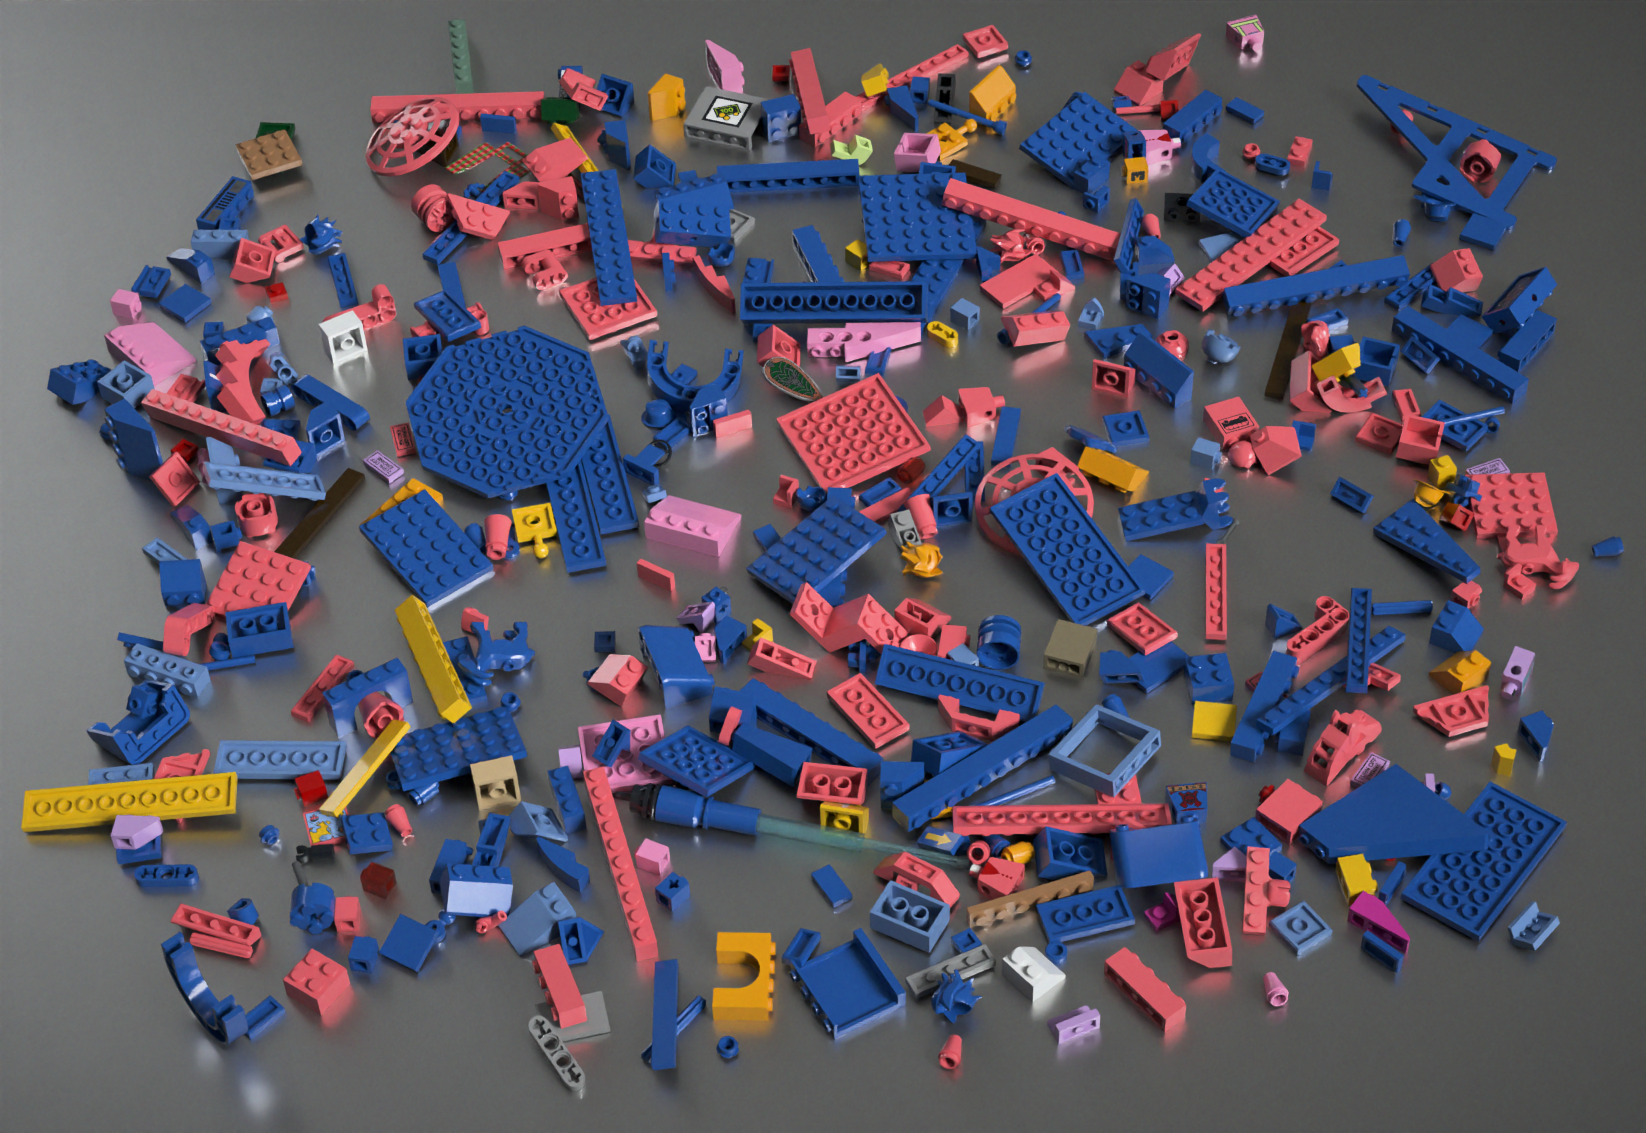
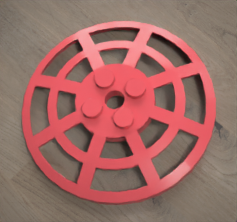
[365,97,459,177]
[975,454,1094,554]

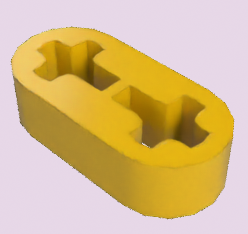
[927,321,958,348]

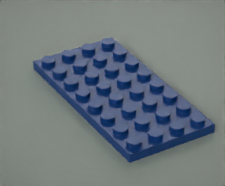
[990,473,1146,626]
[1400,781,1567,942]

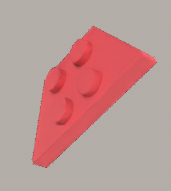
[445,193,510,240]
[1413,685,1489,737]
[154,749,211,824]

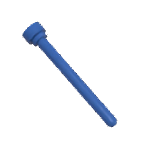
[928,99,1007,135]
[997,293,1061,345]

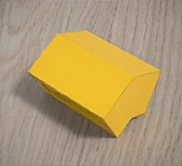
[1491,743,1516,776]

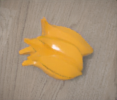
[900,542,943,578]

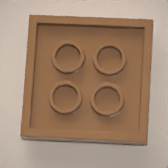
[235,130,302,180]

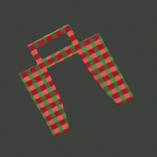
[445,142,530,193]

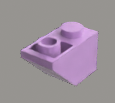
[111,815,163,850]

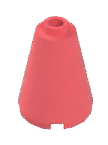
[358,692,404,739]

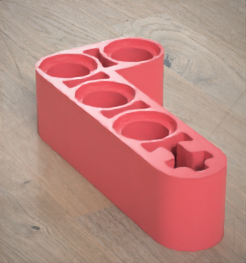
[322,284,396,330]
[1286,596,1349,665]
[163,603,215,656]

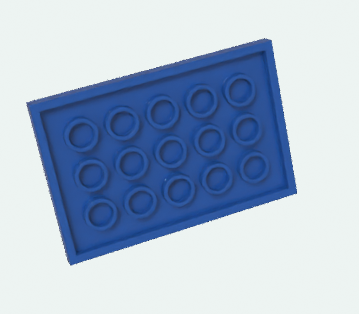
[1019,92,1138,189]
[359,490,493,608]
[746,496,887,604]
[390,707,527,791]

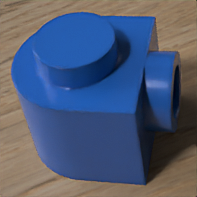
[227,898,259,925]

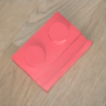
[166,374,206,403]

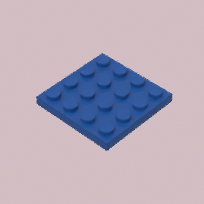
[1186,168,1280,238]
[638,725,755,798]

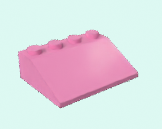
[104,322,197,386]
[644,495,741,558]

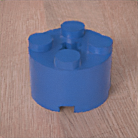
[290,883,336,934]

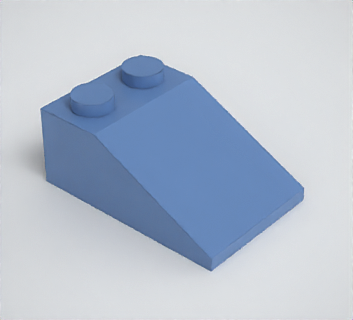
[498,882,577,958]

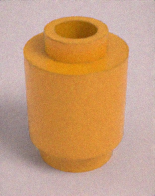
[1001,841,1035,864]

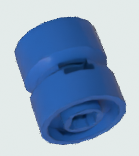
[260,385,295,417]

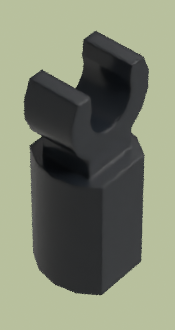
[296,844,335,864]

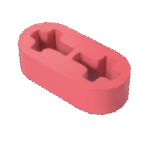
[718,706,742,746]

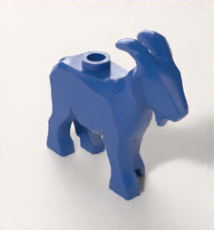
[458,622,535,687]

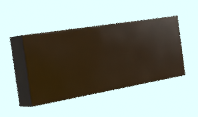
[949,159,1002,189]

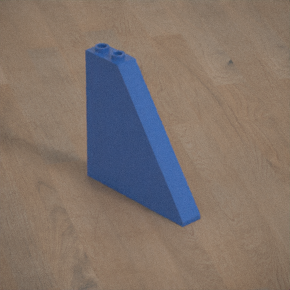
[1299,764,1489,864]

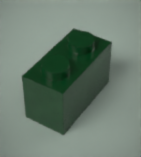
[541,97,579,123]

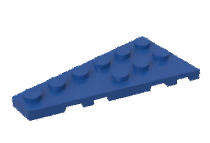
[1373,499,1480,584]

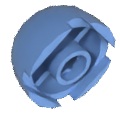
[1202,329,1241,364]

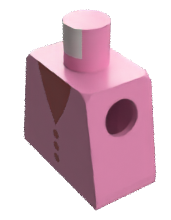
[1139,130,1181,165]

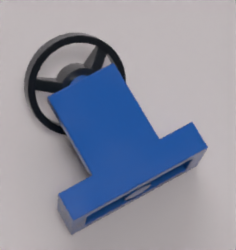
[623,439,672,486]

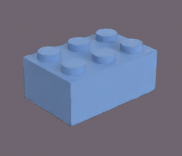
[870,880,950,953]

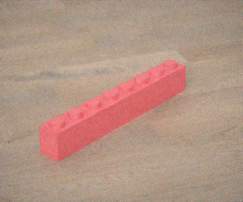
[789,48,831,135]

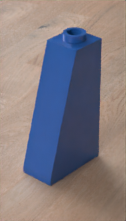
[731,723,813,787]

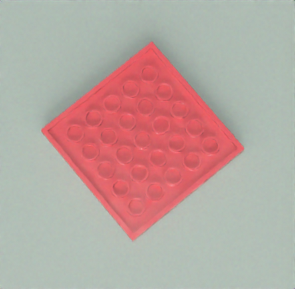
[776,373,931,493]

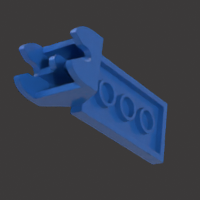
[1118,478,1233,541]

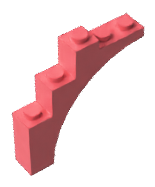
[215,339,270,425]

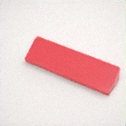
[170,904,261,947]

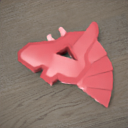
[1304,710,1382,787]

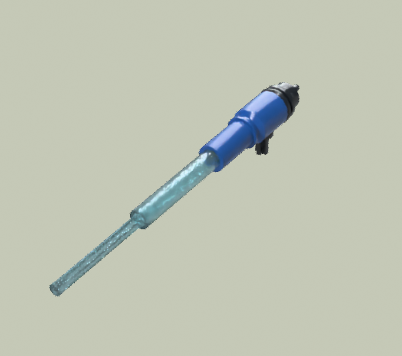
[615,782,970,870]

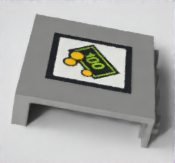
[683,86,771,151]

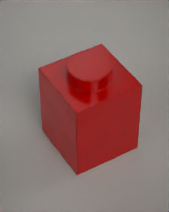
[293,770,328,807]

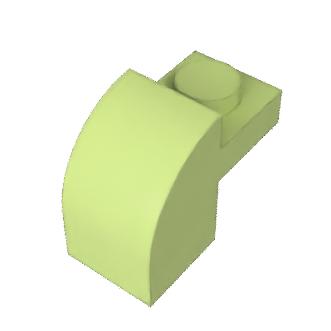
[830,135,873,165]

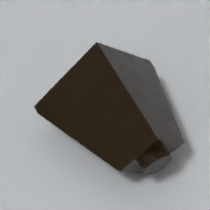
[413,118,459,167]

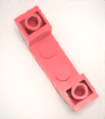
[938,694,1020,741]
[873,851,960,908]

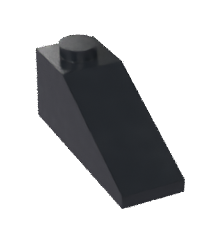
[934,73,956,124]

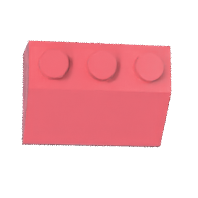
[1001,310,1070,347]
[1289,351,1332,413]
[797,762,868,805]

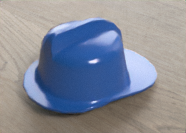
[1413,195,1456,222]
[641,399,687,428]

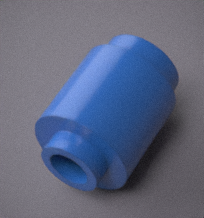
[407,782,440,806]

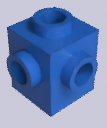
[126,684,161,719]

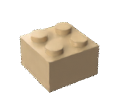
[470,755,521,811]

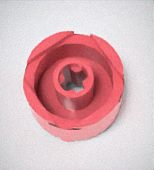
[1460,139,1501,183]
[235,492,278,538]

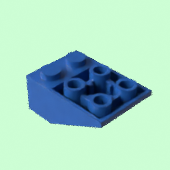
[47,359,111,405]

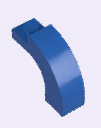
[1191,133,1226,182]

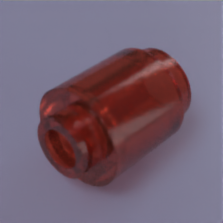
[897,456,925,484]

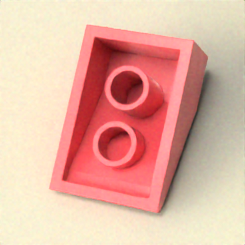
[522,138,588,182]

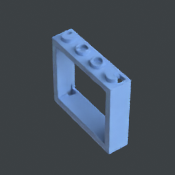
[1048,704,1161,797]

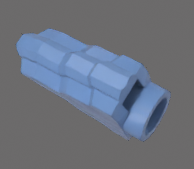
[269,352,299,385]

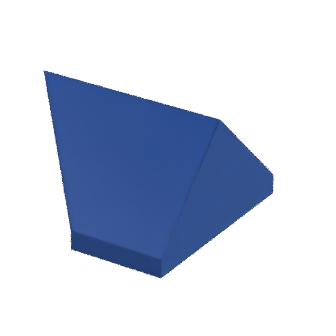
[558,917,605,965]

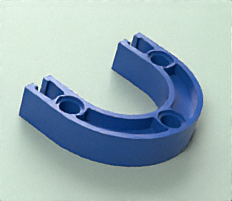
[646,340,744,413]
[161,932,248,1046]

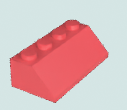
[1146,33,1201,81]
[1174,877,1232,968]

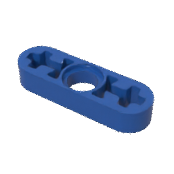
[134,864,199,887]

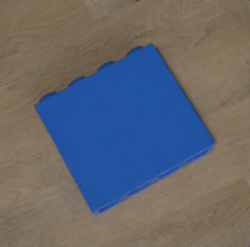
[789,928,906,1039]

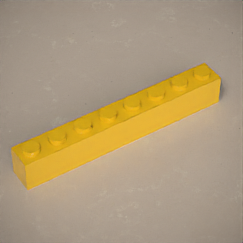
[395,595,472,723]

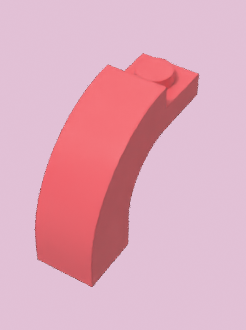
[1317,375,1387,413]

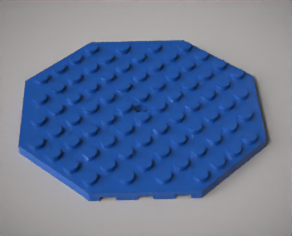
[405,326,609,498]

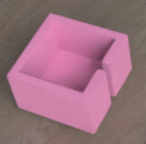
[894,133,941,172]

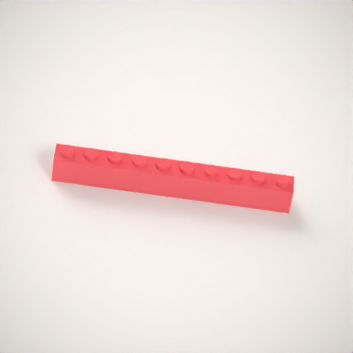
[370,91,544,123]
[941,178,1121,261]
[141,389,302,466]
[583,766,658,962]

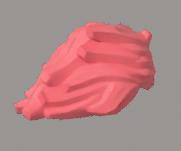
[1301,320,1330,360]

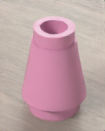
[1263,972,1289,1006]

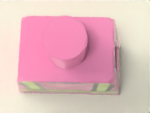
[1226,15,1264,51]

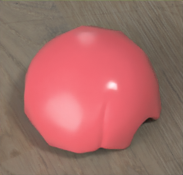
[1228,441,1259,469]

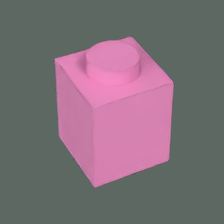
[110,289,142,319]
[634,838,670,876]

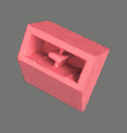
[894,598,951,639]

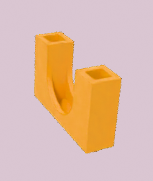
[712,932,776,1021]

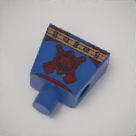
[1165,782,1207,827]

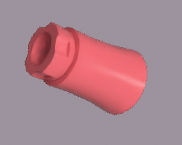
[903,494,938,540]
[484,514,512,560]

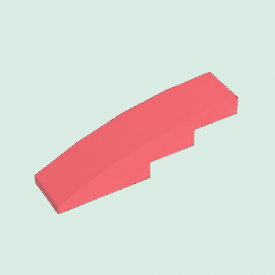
[693,255,736,313]

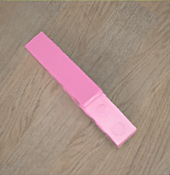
[807,322,921,362]

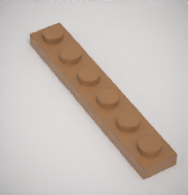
[966,870,1094,927]

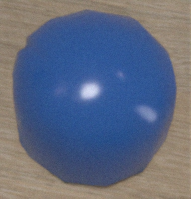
[707,243,735,267]
[796,485,827,511]

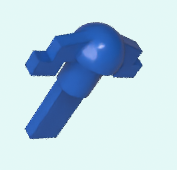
[463,183,485,198]

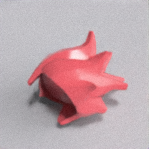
[990,229,1032,263]

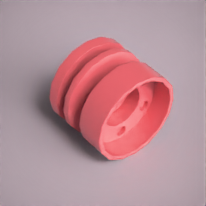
[411,184,456,232]

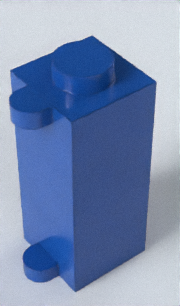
[429,839,474,895]

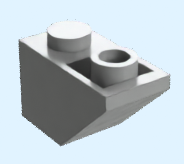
[888,509,922,549]

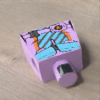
[1501,646,1535,700]

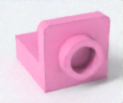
[695,633,716,662]

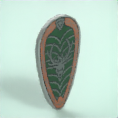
[763,357,823,403]

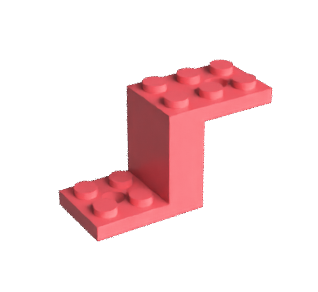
[790,582,908,655]

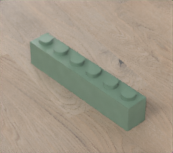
[448,19,474,94]

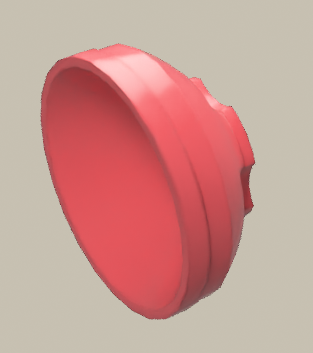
[1156,330,1189,358]
[900,634,938,656]

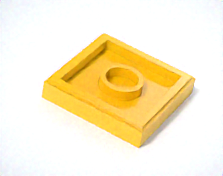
[1192,701,1237,742]

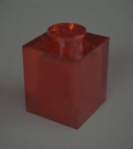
[360,862,397,899]

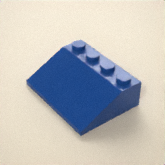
[104,398,163,482]

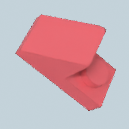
[1034,270,1075,302]

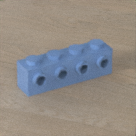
[124,643,211,698]

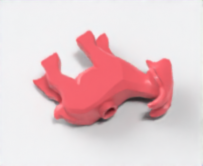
[1497,525,1579,589]

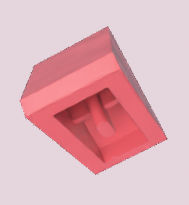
[923,395,964,427]

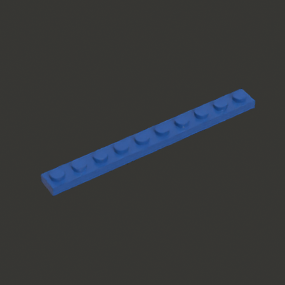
[1256,626,1406,736]

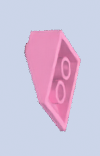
[705,40,744,93]

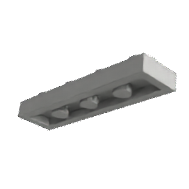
[905,944,996,999]

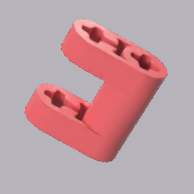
[521,250,568,290]

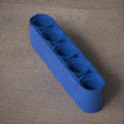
[291,374,370,431]

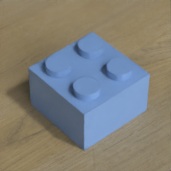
[97,360,155,408]

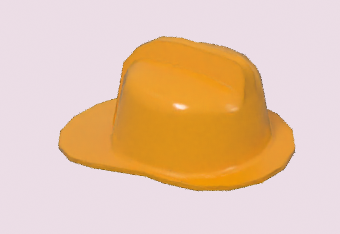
[1413,479,1455,507]

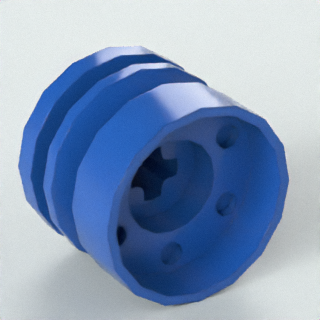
[977,615,1021,670]

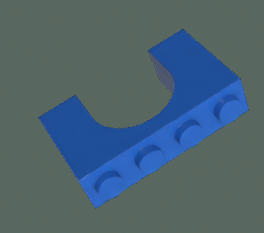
[322,657,413,738]

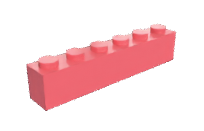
[498,223,592,270]

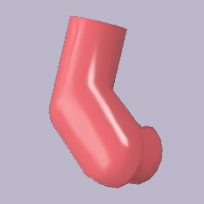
[475,911,507,934]

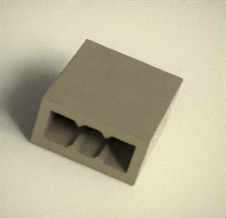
[1043,619,1097,678]

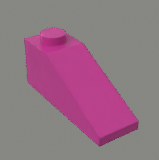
[1347,891,1410,954]

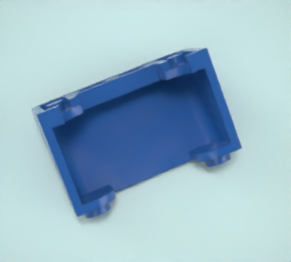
[638,625,715,709]
[86,679,190,765]
[1110,815,1208,888]

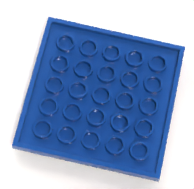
[858,173,977,262]

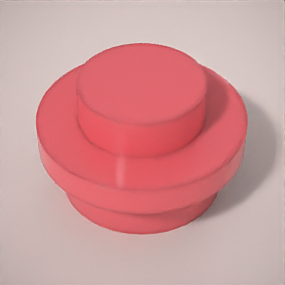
[1242,143,1260,159]

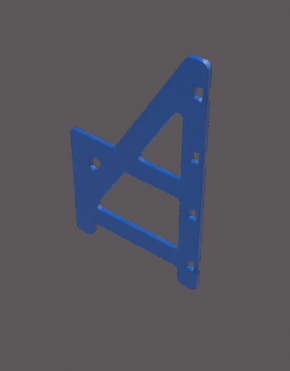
[1356,75,1557,230]

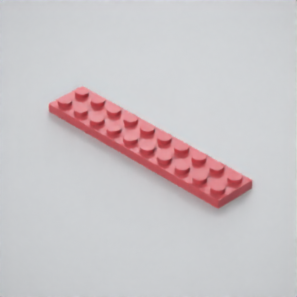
[1175,199,1327,312]
[952,803,1172,836]

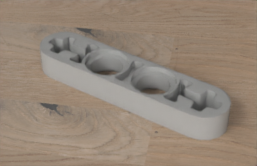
[528,1016,585,1091]

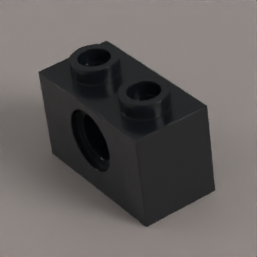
[1164,193,1201,222]

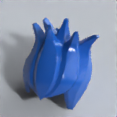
[299,214,343,255]
[931,969,982,1024]

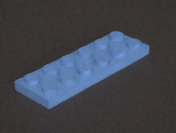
[202,462,326,501]
[213,740,346,780]

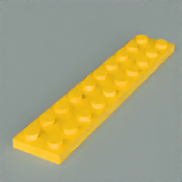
[21,772,238,832]

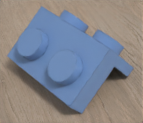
[1508,901,1560,951]

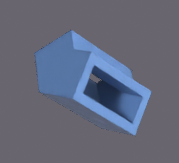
[836,365,861,382]

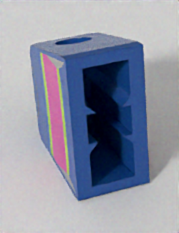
[1123,131,1146,159]

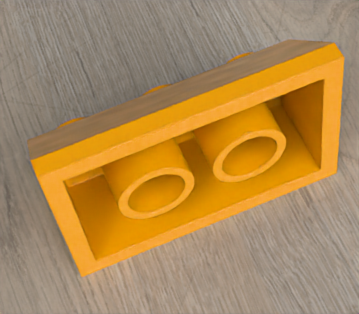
[969,65,1016,127]
[1077,446,1149,493]

